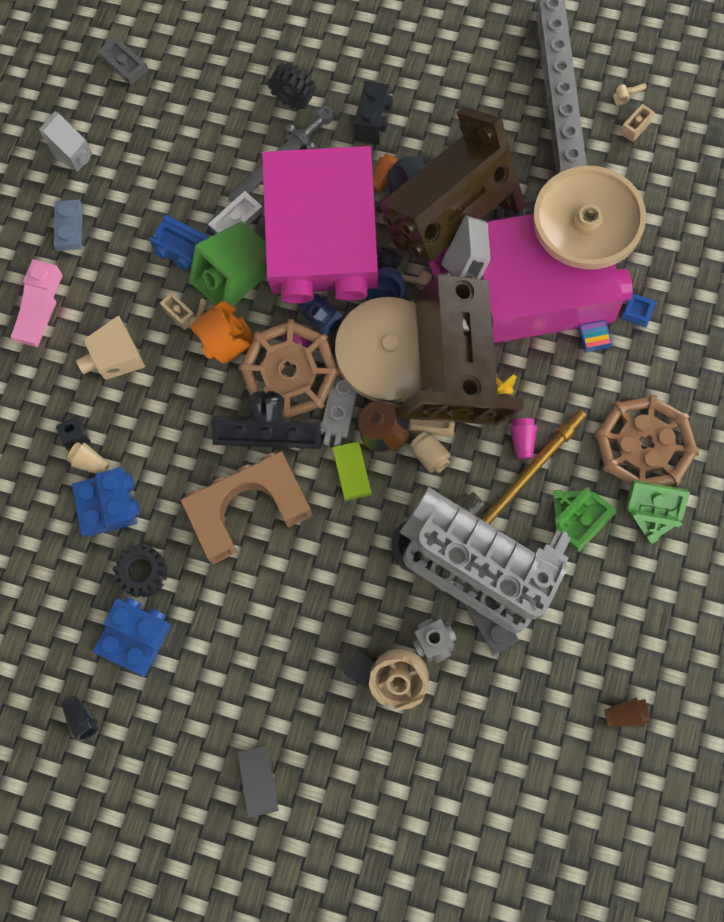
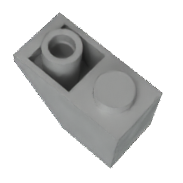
[441,215,490,279]

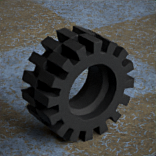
[268,63,316,110]
[112,544,168,598]

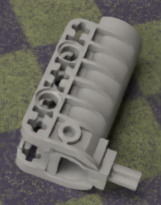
[400,487,571,633]

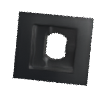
[56,415,91,451]
[344,651,375,688]

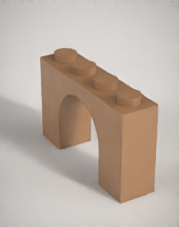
[181,451,313,564]

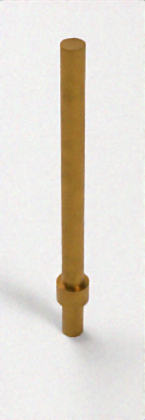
[480,409,587,525]

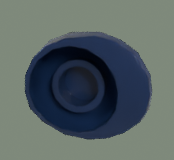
[365,267,407,301]

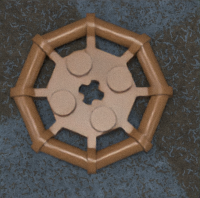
[239,319,340,418]
[594,394,700,486]

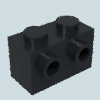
[354,81,393,145]

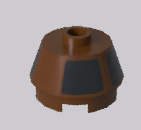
[358,400,411,453]

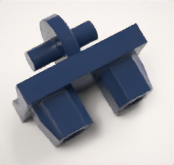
[297,293,343,335]

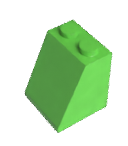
[189,221,267,307]

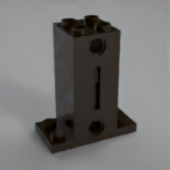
[380,106,526,262]
[397,273,524,425]

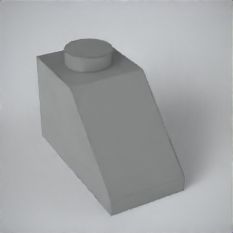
[39,111,93,172]

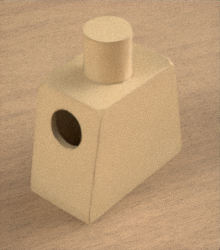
[76,316,146,379]

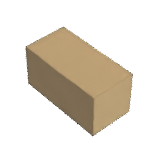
[620,104,655,142]
[160,292,195,330]

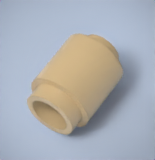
[410,432,450,473]

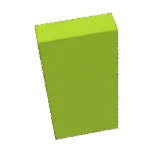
[332,441,372,501]

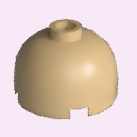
[369,648,429,710]

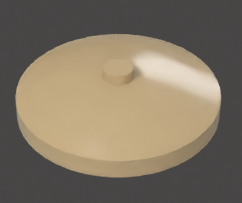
[533,166,646,269]
[335,297,421,403]

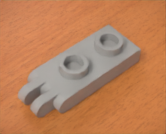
[322,378,358,447]

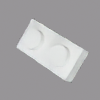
[208,191,264,234]

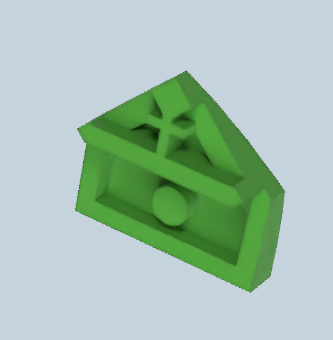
[626,480,690,544]
[553,488,616,552]

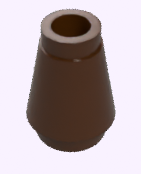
[604,697,651,727]

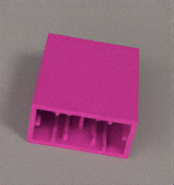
[262,146,378,304]
[481,214,633,343]

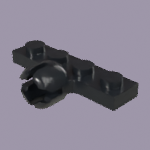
[211,390,322,449]

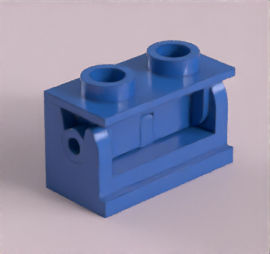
[149,214,209,271]

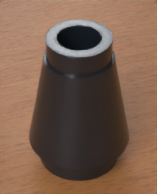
[61,696,98,742]

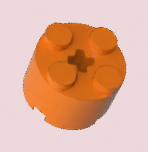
[190,301,253,364]

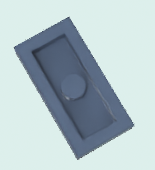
[54,199,82,251]

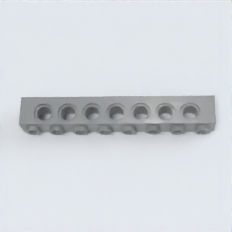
[536,0,587,175]

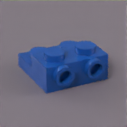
[72,467,140,538]
[93,597,172,677]

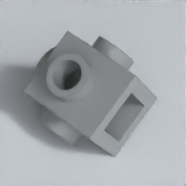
[412,618,456,663]

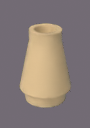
[67,442,110,474]

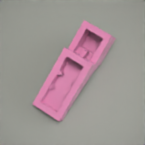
[11,259,63,348]

